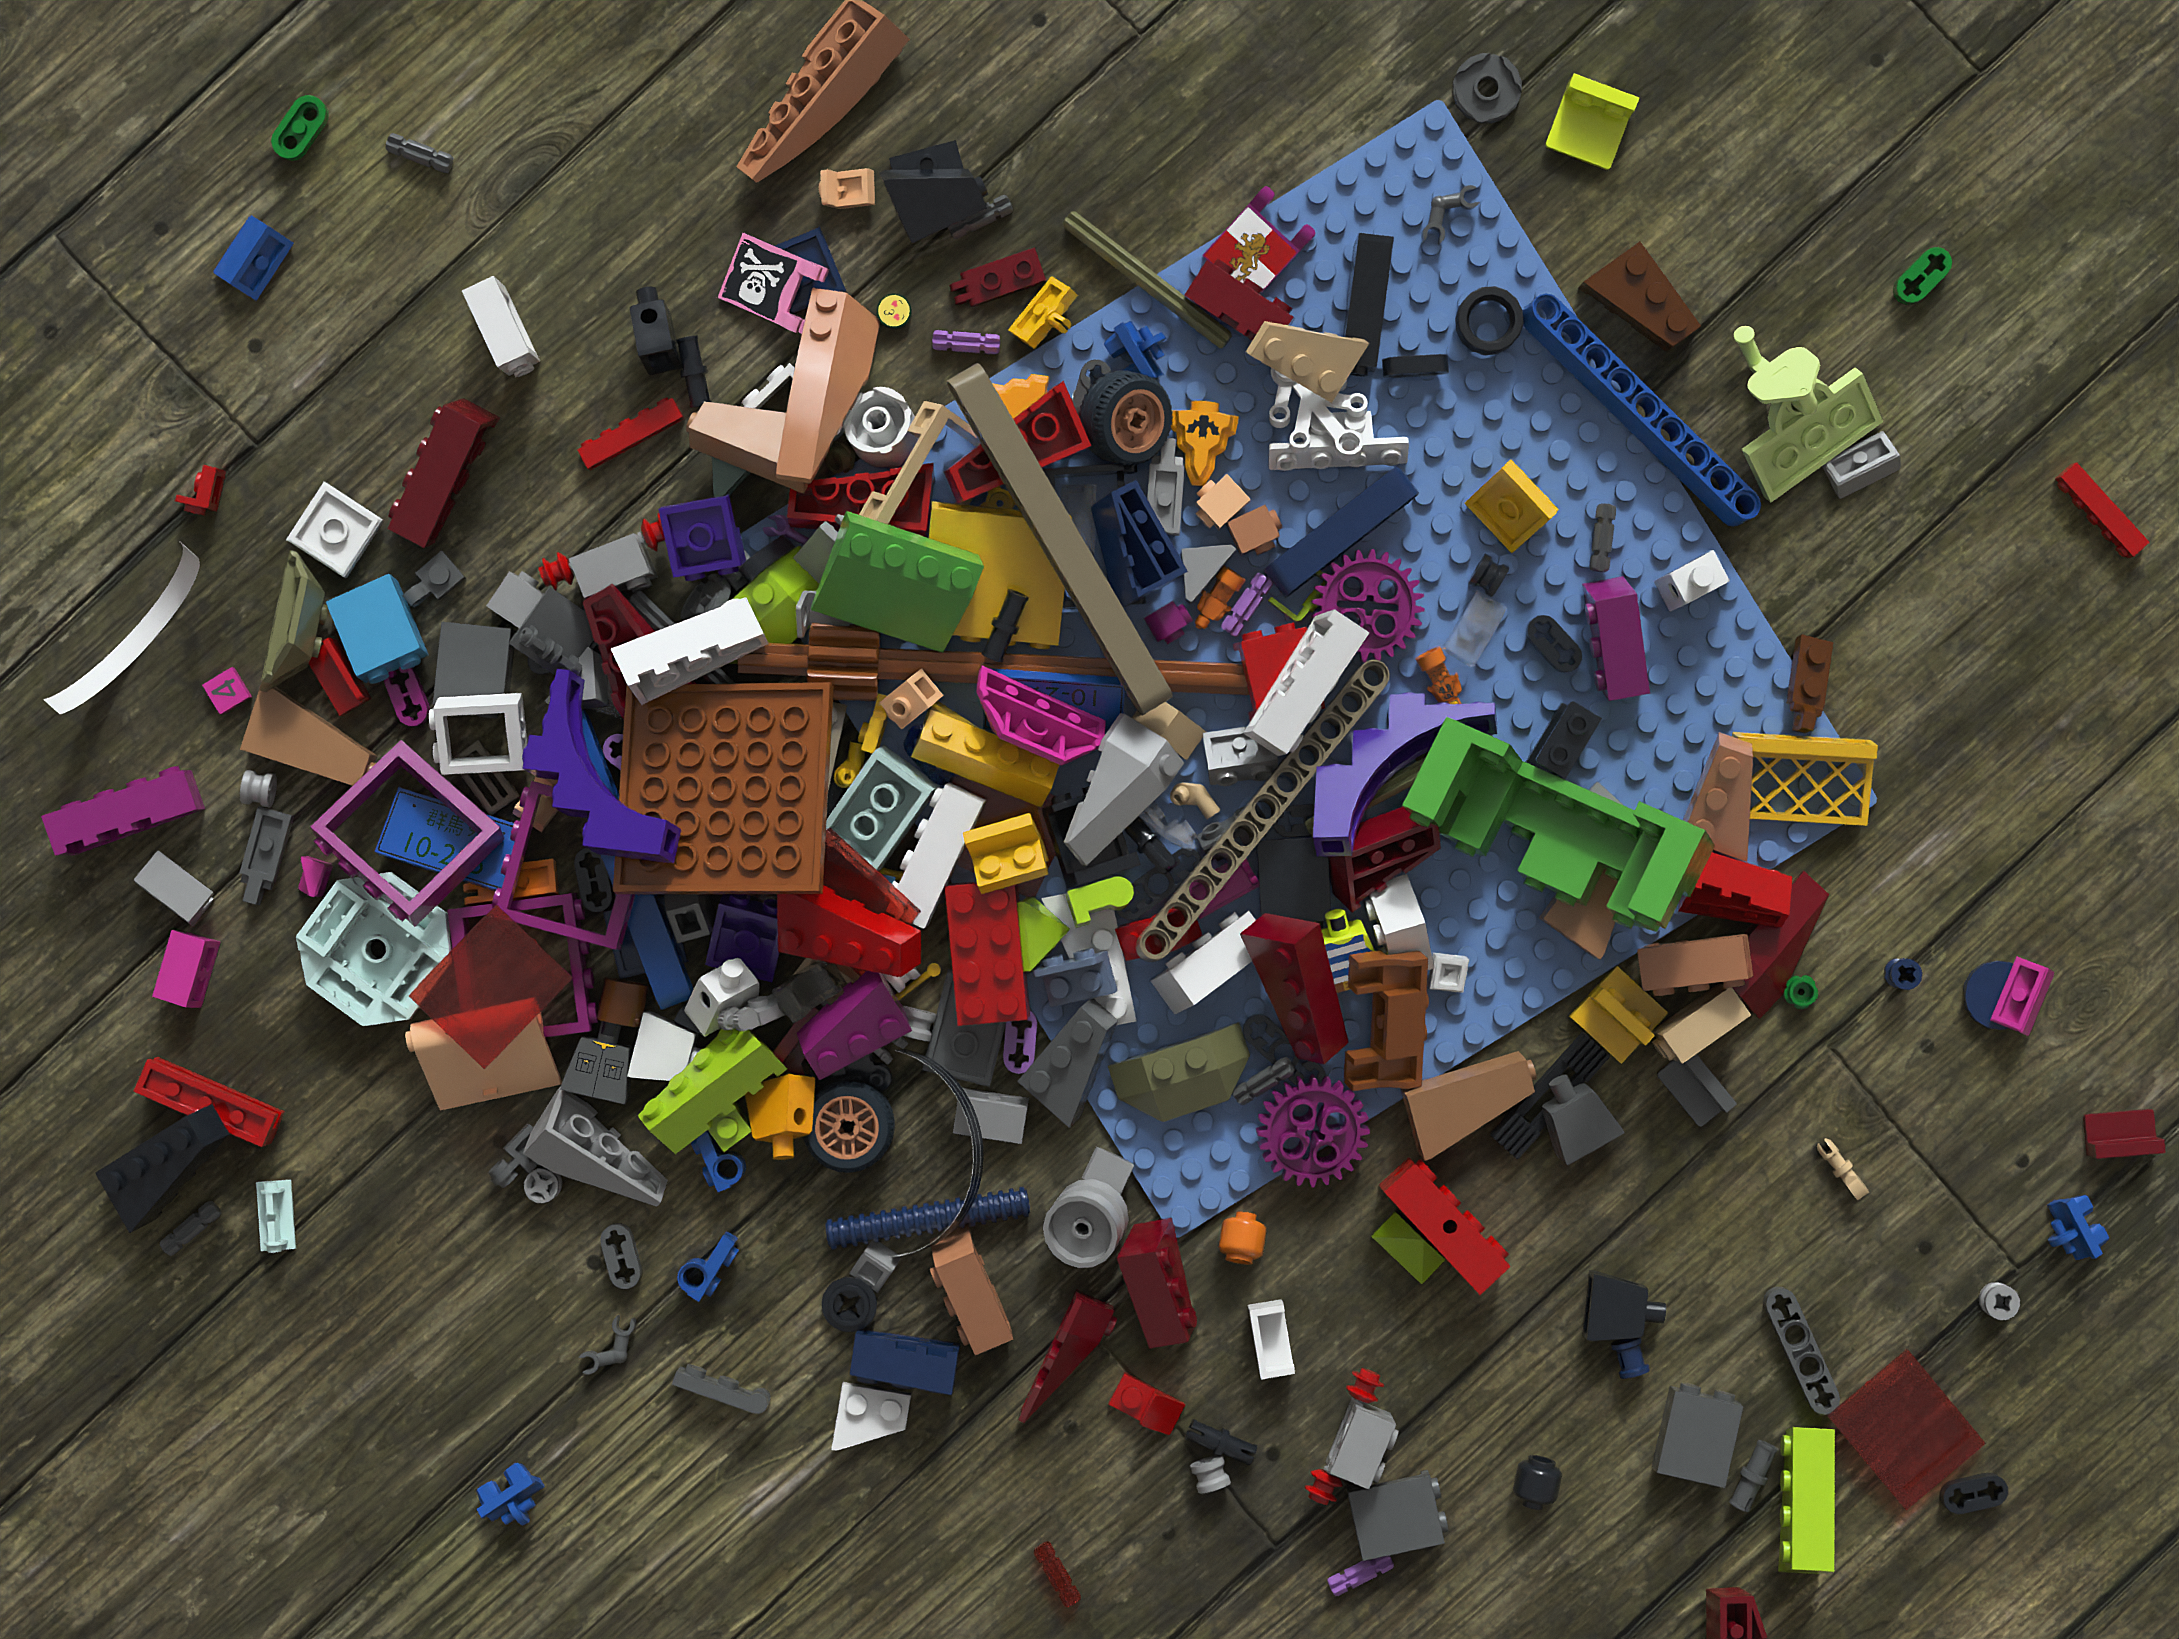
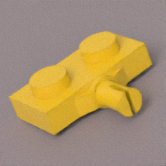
[1008,276,1078,349]

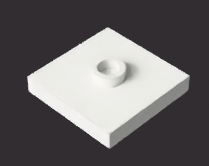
[286,482,384,578]

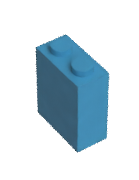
[326,574,429,684]

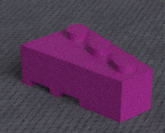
[1582,576,1650,701]
[797,971,912,1080]

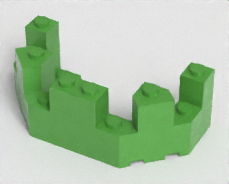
[1402,716,1715,932]

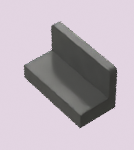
[1657,1054,1737,1127]

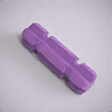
[932,330,1000,354]
[1221,572,1273,637]
[1328,1555,1394,1596]

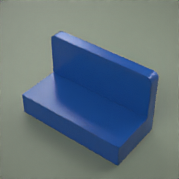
[214,215,294,301]

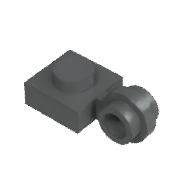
[488,1124,538,1188]

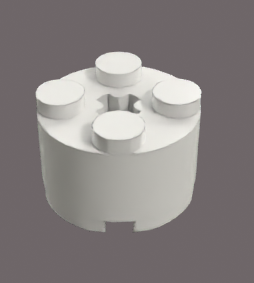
[843,387,919,468]

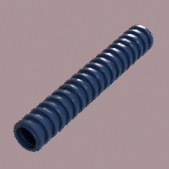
[825,1186,1030,1250]

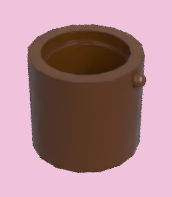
[597,977,649,1027]

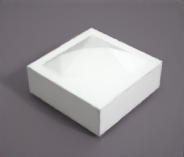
[1427,953,1469,993]

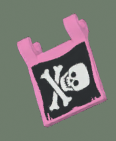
[718,233,829,334]

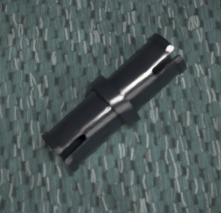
[676,335,711,408]
[981,589,1029,662]
[1185,1419,1257,1466]

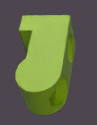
[1065,877,1134,928]

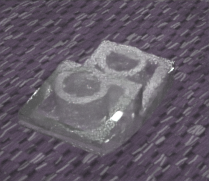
[1139,801,1198,851]

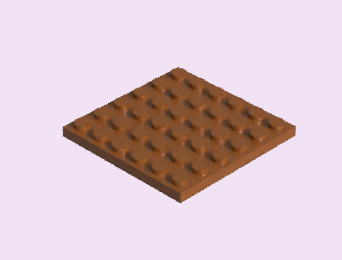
[613,682,834,894]

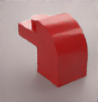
[1115,909,1203,961]

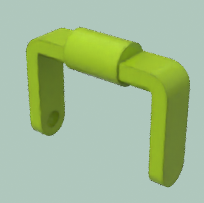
[1268,570,1326,622]

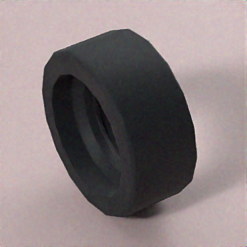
[1455,286,1524,355]

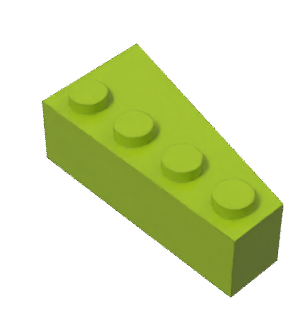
[638,1028,787,1154]
[1778,1427,1835,1574]

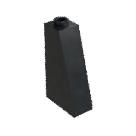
[1343,233,1394,377]

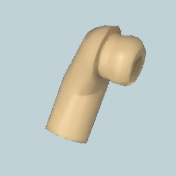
[1170,782,1220,820]

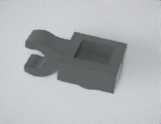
[402,551,466,608]

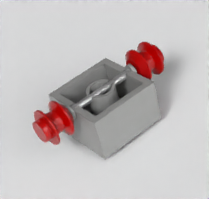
[539,513,665,599]
[1304,1367,1399,1505]

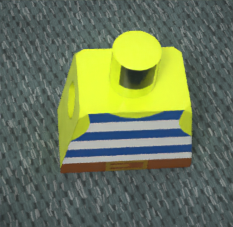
[1321,909,1375,993]

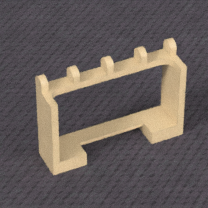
[859,401,980,524]

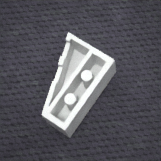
[1151,911,1256,1014]

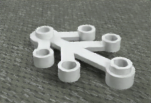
[1269,368,1368,461]

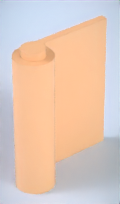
[405,997,562,1111]

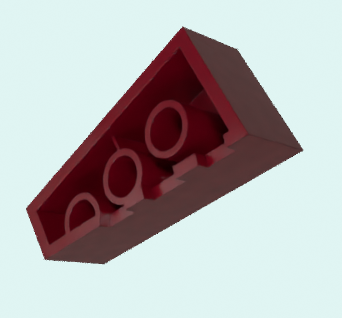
[387,398,500,548]
[1240,913,1349,1064]

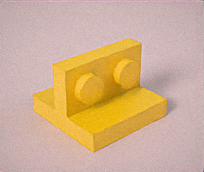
[1465,459,1559,553]
[963,813,1049,894]
[1569,966,1668,1064]

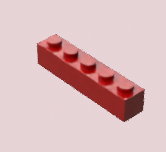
[577,397,685,471]
[2055,462,2150,559]

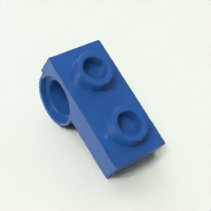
[691,1130,746,1192]
[677,1231,739,1302]

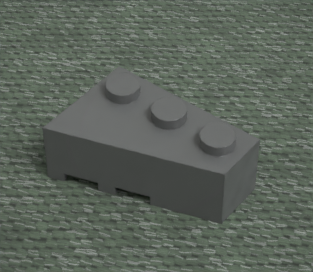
[1017,998,1118,1128]

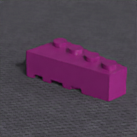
[41,766,205,856]

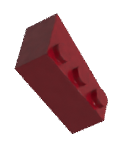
[1184,258,1295,340]
[1328,806,1441,913]
[1117,1218,1197,1349]
[1706,1587,1767,1639]

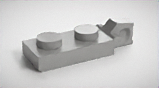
[1147,438,1185,536]

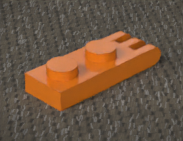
[463,859,559,907]

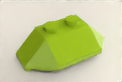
[728,546,819,664]

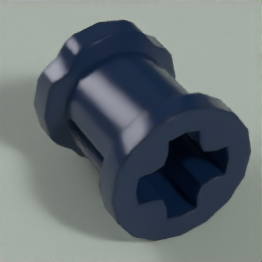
[1884,958,1922,990]
[1611,1338,1650,1379]

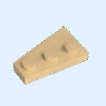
[1246,321,1369,403]

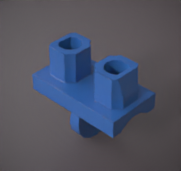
[1104,321,1166,380]
[2047,1195,2109,1260]
[476,1463,545,1526]

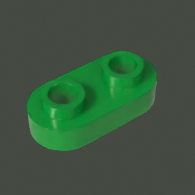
[271,95,329,161]

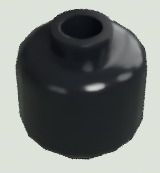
[1513,1455,1562,1510]

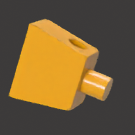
[745,1074,815,1160]

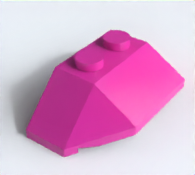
[976,666,1106,766]

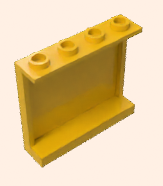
[928,501,1072,649]

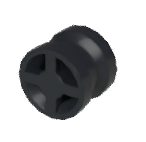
[1468,553,1509,597]

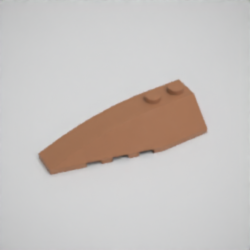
[736,0,910,183]
[776,288,880,483]

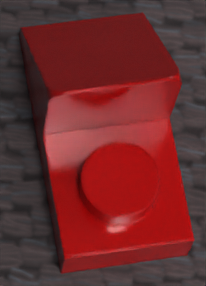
[1108,1372,1186,1435]

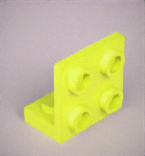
[1545,73,1639,170]

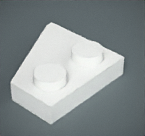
[831,1382,912,1451]

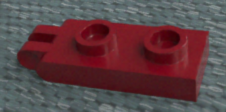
[949,247,1046,307]

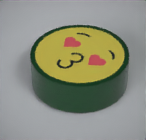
[877,293,912,330]

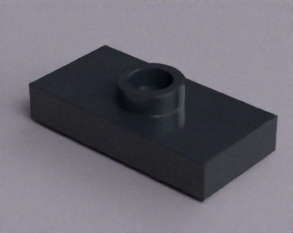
[889,140,964,170]

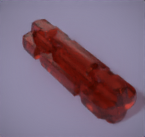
[1034,1541,1081,1608]

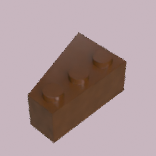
[1578,241,1701,352]

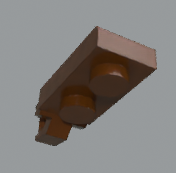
[1786,634,1833,734]

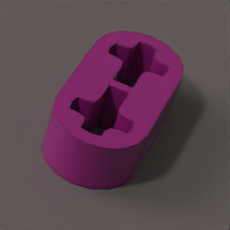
[384,667,430,727]

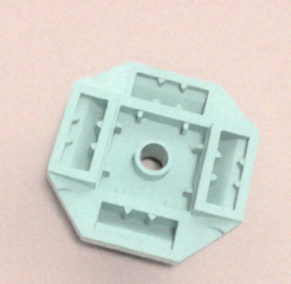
[296,872,452,1026]

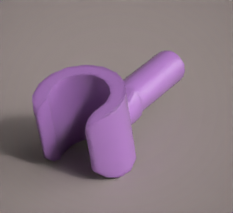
[763,515,809,545]

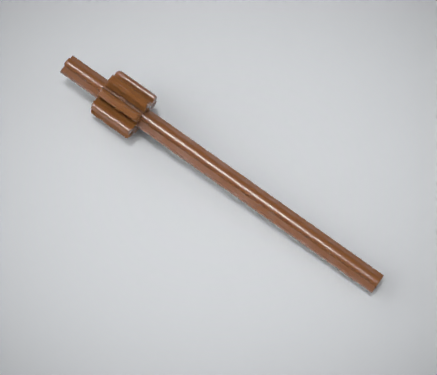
[738,623,1249,701]

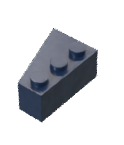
[1090,480,1188,608]
[850,1329,960,1395]

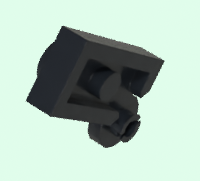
[801,1053,892,1095]

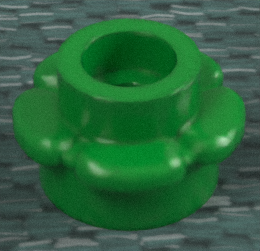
[1784,975,1818,1009]

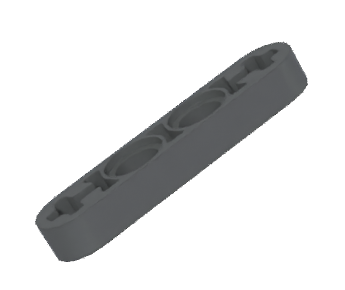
[1763,1286,1840,1415]

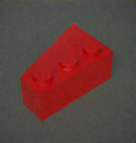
[1678,852,1792,928]

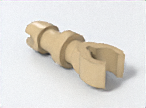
[1817,1138,1869,1200]

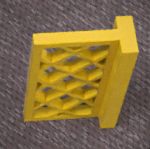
[1732,732,1878,826]

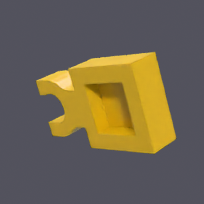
[858,693,888,753]

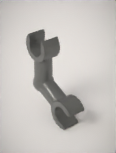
[1421,185,1480,245]
[579,1315,637,1374]

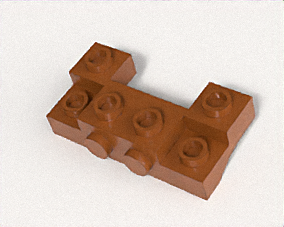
[1344,950,1429,1091]

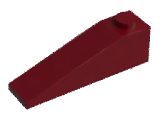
[583,583,696,719]
[1720,871,1829,1019]
[1018,1289,1117,1423]

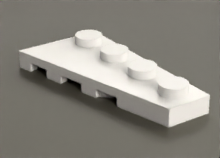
[1041,893,1136,1025]

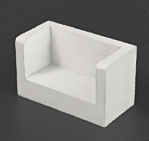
[1248,1299,1295,1380]

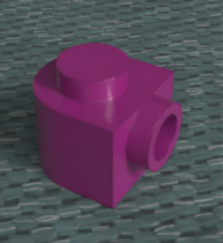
[1143,601,1193,645]

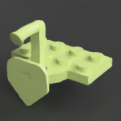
[1734,326,1883,502]

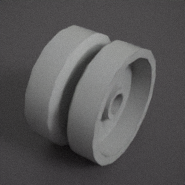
[1043,1179,1129,1268]

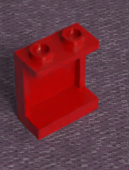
[1233,623,1326,721]

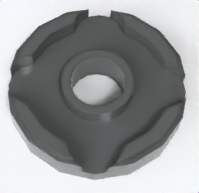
[1452,53,1522,124]

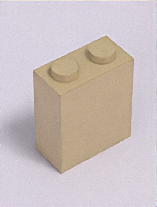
[1651,983,1751,1064]

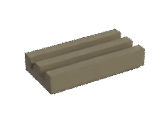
[454,740,520,816]

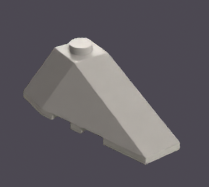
[1064,713,1184,866]
[523,1086,668,1206]

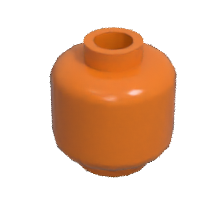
[1219,1211,1267,1265]

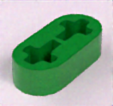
[1893,247,1952,305]

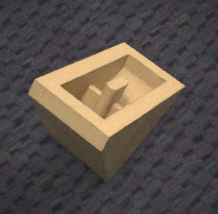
[1132,702,1206,760]

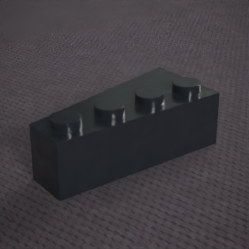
[95,1104,229,1233]

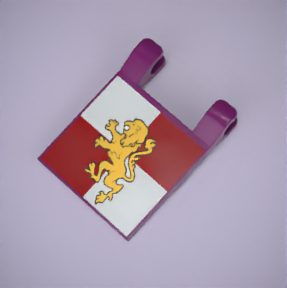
[1202,186,1316,294]

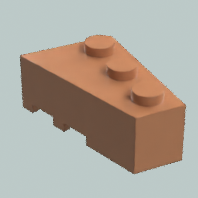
[1683,732,1753,862]
[1637,934,1753,996]
[930,1224,1013,1355]

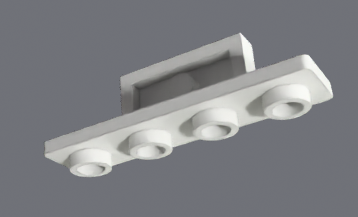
[1268,411,1409,471]

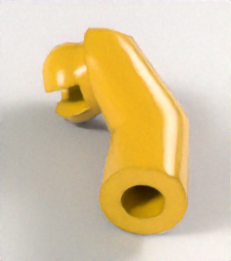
[834,742,866,788]

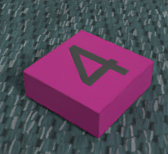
[202,667,252,715]

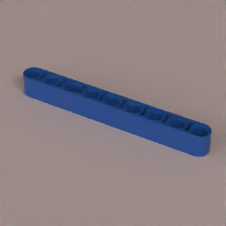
[1523,293,1761,527]
[582,710,694,1010]

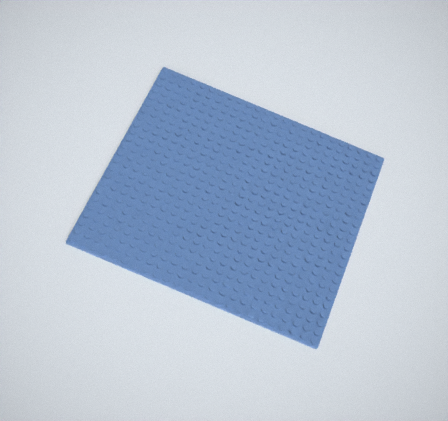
[741,100,1877,1238]

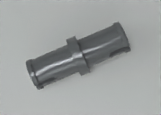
[1729,1440,1779,1512]

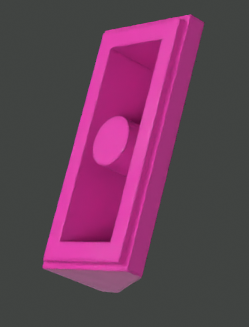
[1990,957,2054,1036]

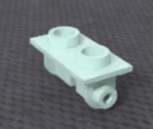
[256,1180,296,1253]

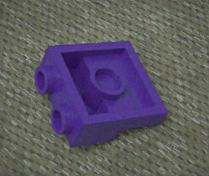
[658,495,746,581]
[705,894,780,982]

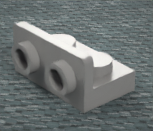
[1203,727,1278,786]

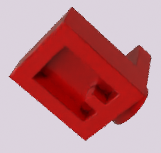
[175,465,226,516]

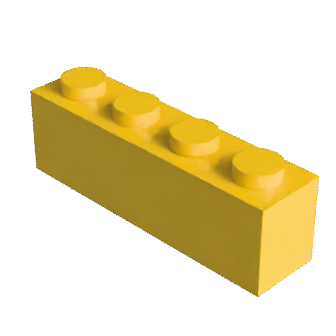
[911,701,1059,807]

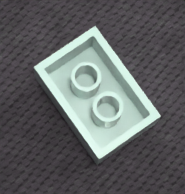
[825,745,940,875]

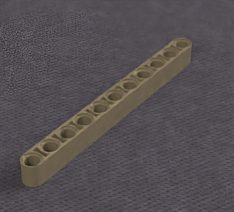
[947,363,1173,716]
[1136,660,1390,962]

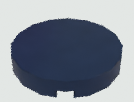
[1963,960,2013,1030]

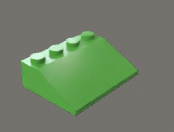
[810,511,984,653]

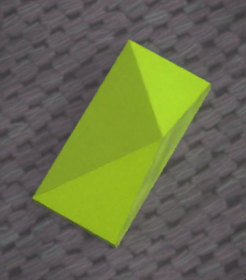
[1017,896,1070,972]
[1371,1211,1446,1284]

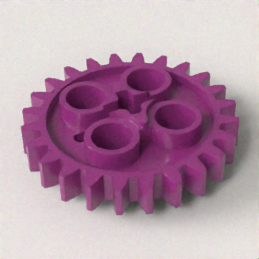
[1311,549,1425,662]
[1256,1074,1370,1187]

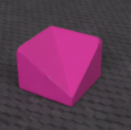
[298,856,333,897]

